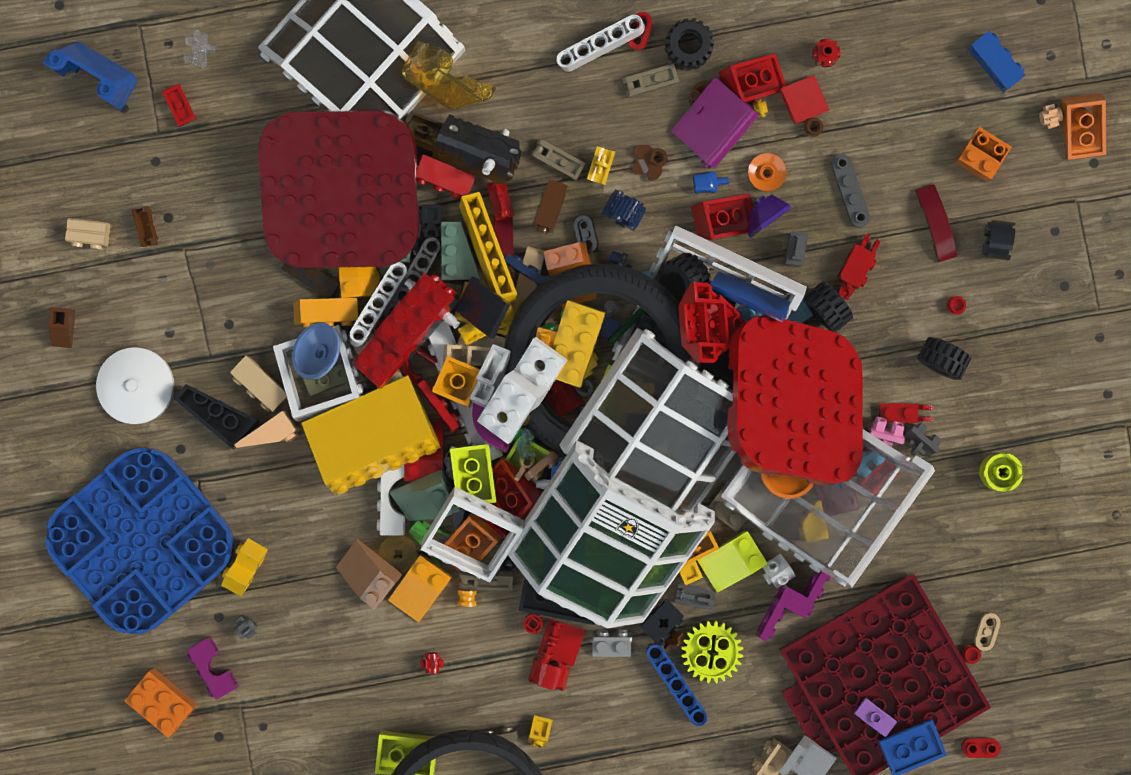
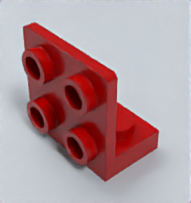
[544,380,584,417]

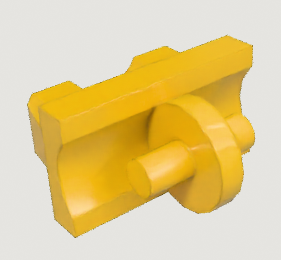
[587,146,615,185]

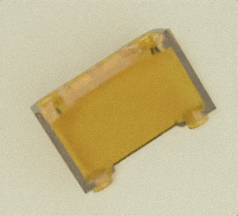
[402,41,496,110]

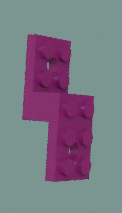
[755,560,833,642]

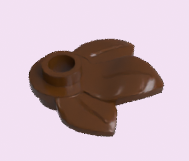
[632,145,667,181]

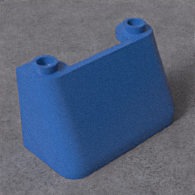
[43,42,137,110]

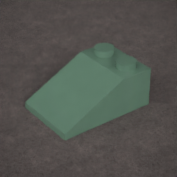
[390,469,460,521]

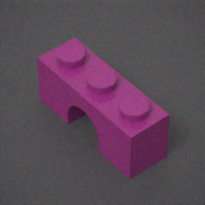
[187,636,239,700]

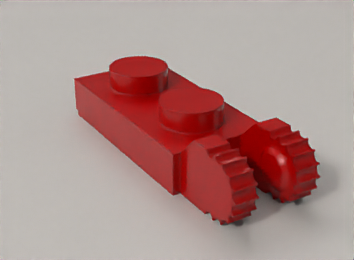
[879,403,933,423]

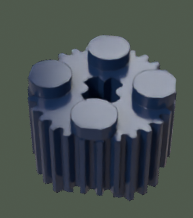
[601,189,646,231]

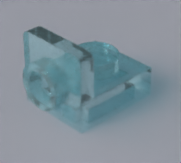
[515,427,536,459]

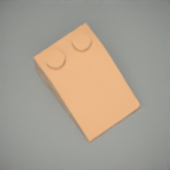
[234,411,301,448]

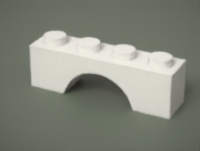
[377,464,405,535]

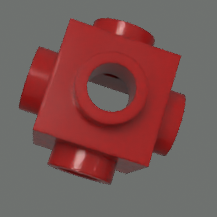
[812,39,841,68]

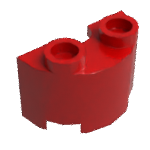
[528,657,571,691]

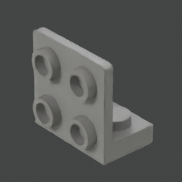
[592,629,632,657]
[779,735,836,775]

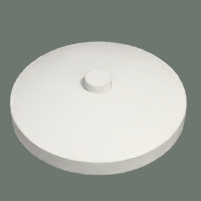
[96,347,174,424]

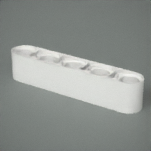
[557,15,645,72]
[350,262,406,348]

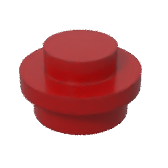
[947,296,966,315]
[961,644,981,664]

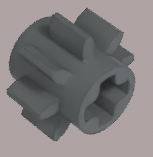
[233,615,258,639]

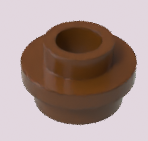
[804,118,823,137]

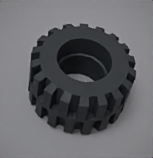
[665,18,714,70]
[659,253,711,302]
[804,281,853,332]
[917,337,972,380]

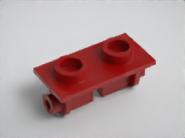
[487,182,514,221]

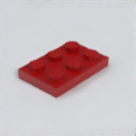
[418,380,460,435]

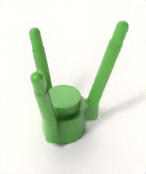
[409,520,450,565]

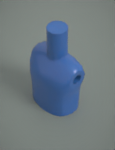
[693,171,729,194]

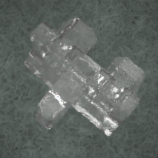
[184,30,216,68]

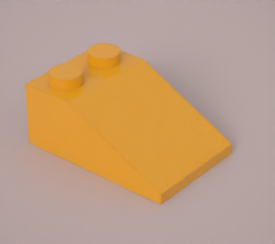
[388,554,452,623]

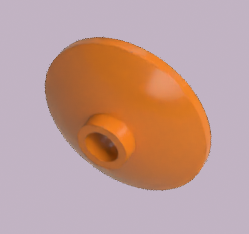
[748,153,787,192]

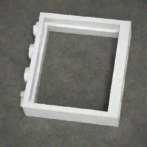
[273,325,364,422]
[421,487,524,582]

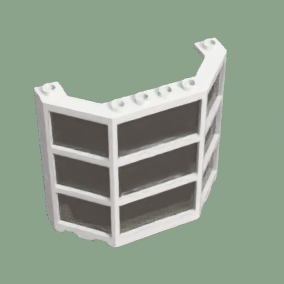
[258,0,466,121]
[560,328,737,517]

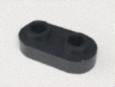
[574,215,599,253]

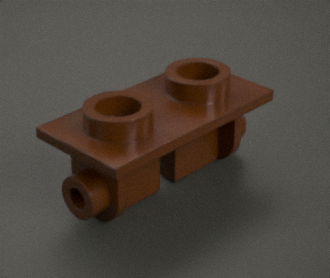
[132,206,159,247]

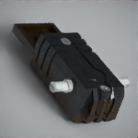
[404,111,522,186]

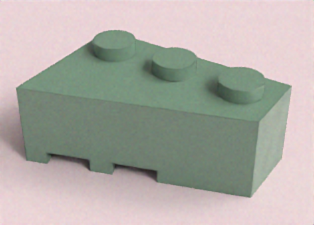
[441,222,481,282]

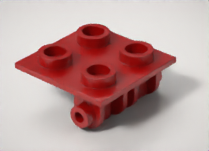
[537,618,586,667]

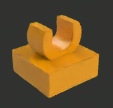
[536,326,557,348]

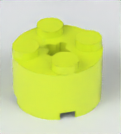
[978,453,1023,492]

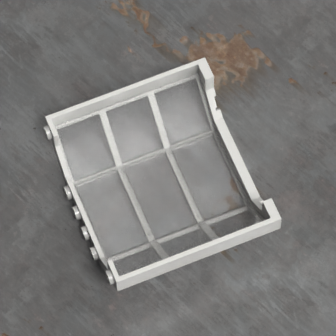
[721,429,935,588]

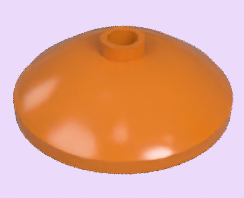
[760,473,814,499]

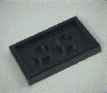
[455,277,511,339]

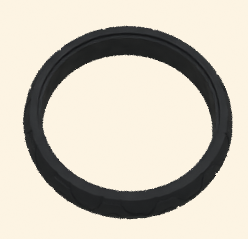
[392,730,542,775]

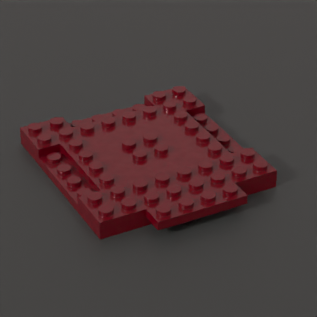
[779,573,991,775]

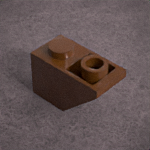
[48,307,75,348]

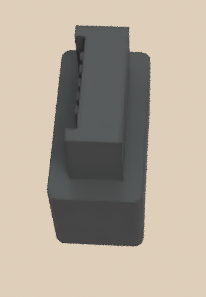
[784,231,808,267]

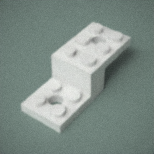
[477,337,568,444]

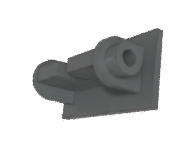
[674,583,716,610]

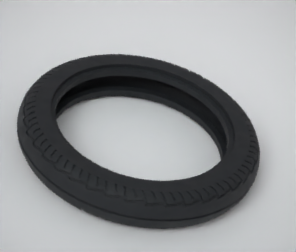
[504,264,701,463]

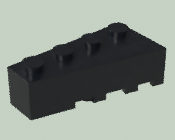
[173,384,260,450]

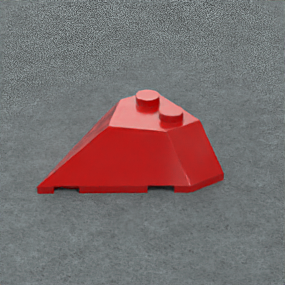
[678,282,745,363]

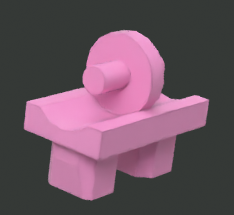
[867,417,905,446]

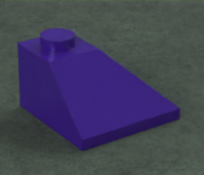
[748,194,791,238]

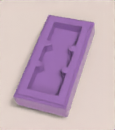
[853,697,897,737]

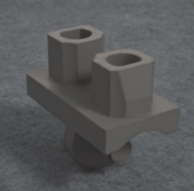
[904,422,941,457]

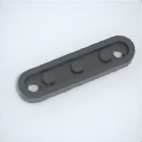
[831,154,870,228]

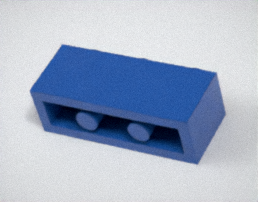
[967,31,1025,93]

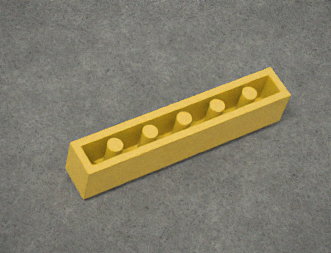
[459,192,517,304]

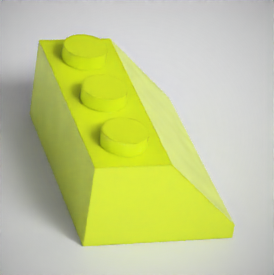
[450,444,496,507]

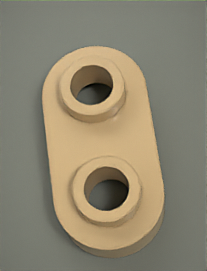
[974,612,1001,651]

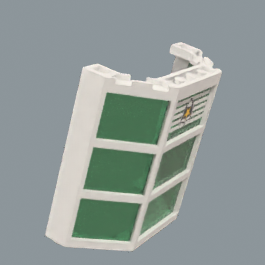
[508,440,715,628]

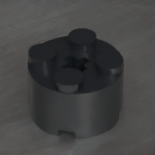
[982,220,1015,261]

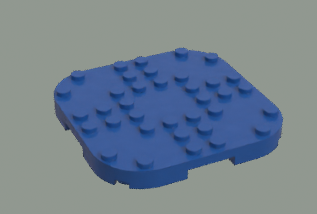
[45,448,234,634]

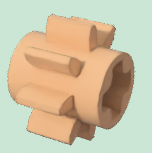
[1039,104,1063,129]

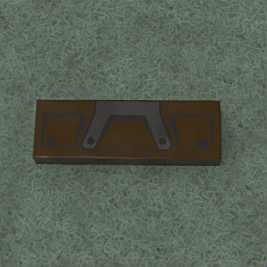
[281,263,340,299]

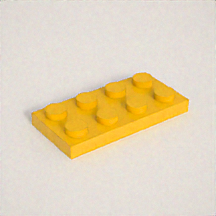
[552,300,606,388]

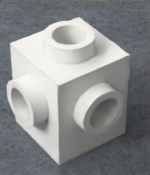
[762,554,795,589]

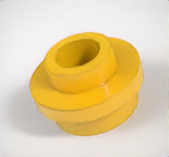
[753,99,768,118]

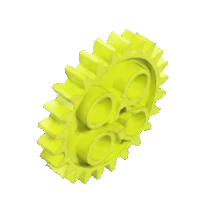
[681,620,743,683]

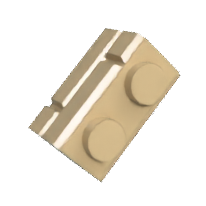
[65,218,110,250]

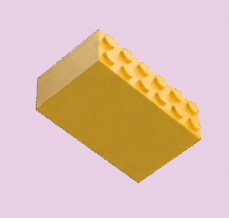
[302,376,441,495]

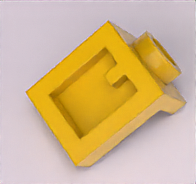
[528,715,553,748]

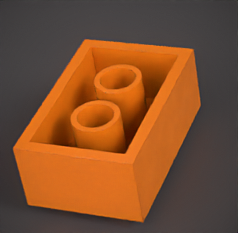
[124,668,198,738]

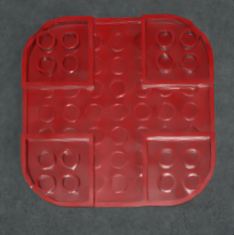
[727,315,863,486]

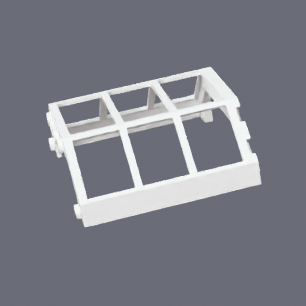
[612,226,807,413]

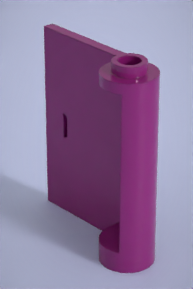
[671,77,759,169]

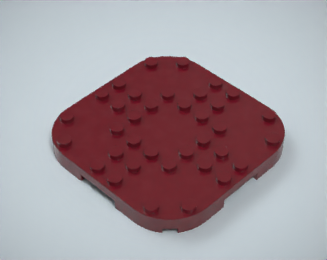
[258,109,419,268]

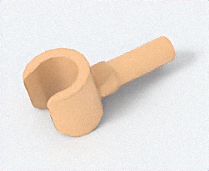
[514,458,533,481]

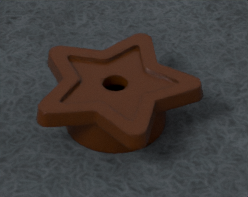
[664,628,684,650]

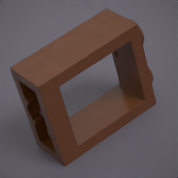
[534,179,568,235]

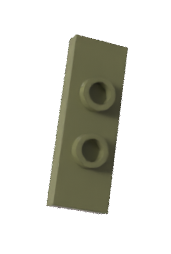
[303,358,364,396]

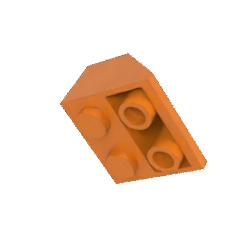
[954,127,1012,182]

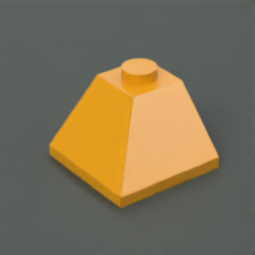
[432,356,480,408]

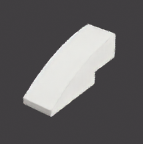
[470,344,511,408]

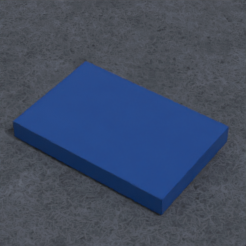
[878,719,947,775]

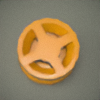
[457,589,477,607]

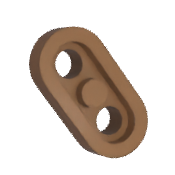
[523,451,558,482]

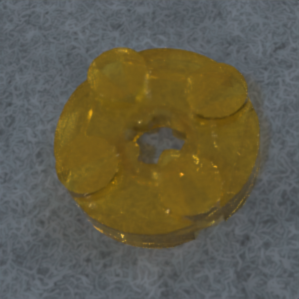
[379,535,418,573]

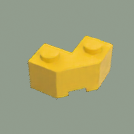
[221,538,268,597]

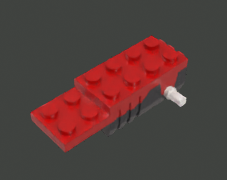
[352,273,460,389]

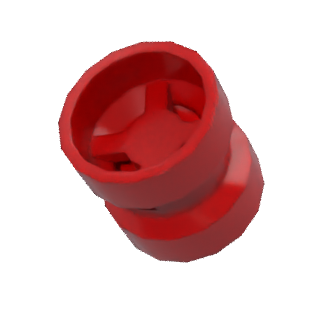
[524,613,543,634]

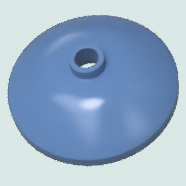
[292,323,340,380]

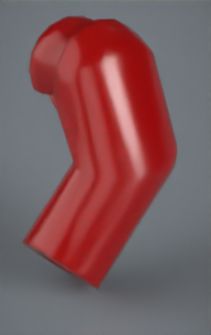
[401,360,423,385]

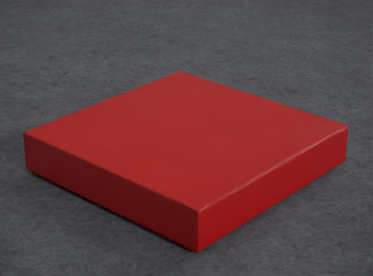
[779,75,829,125]

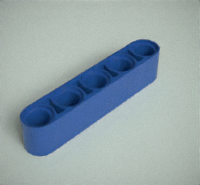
[646,643,707,726]

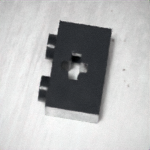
[640,598,684,643]

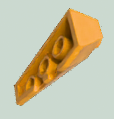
[339,267,381,298]

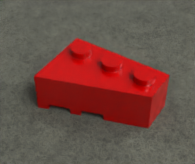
[416,154,475,200]

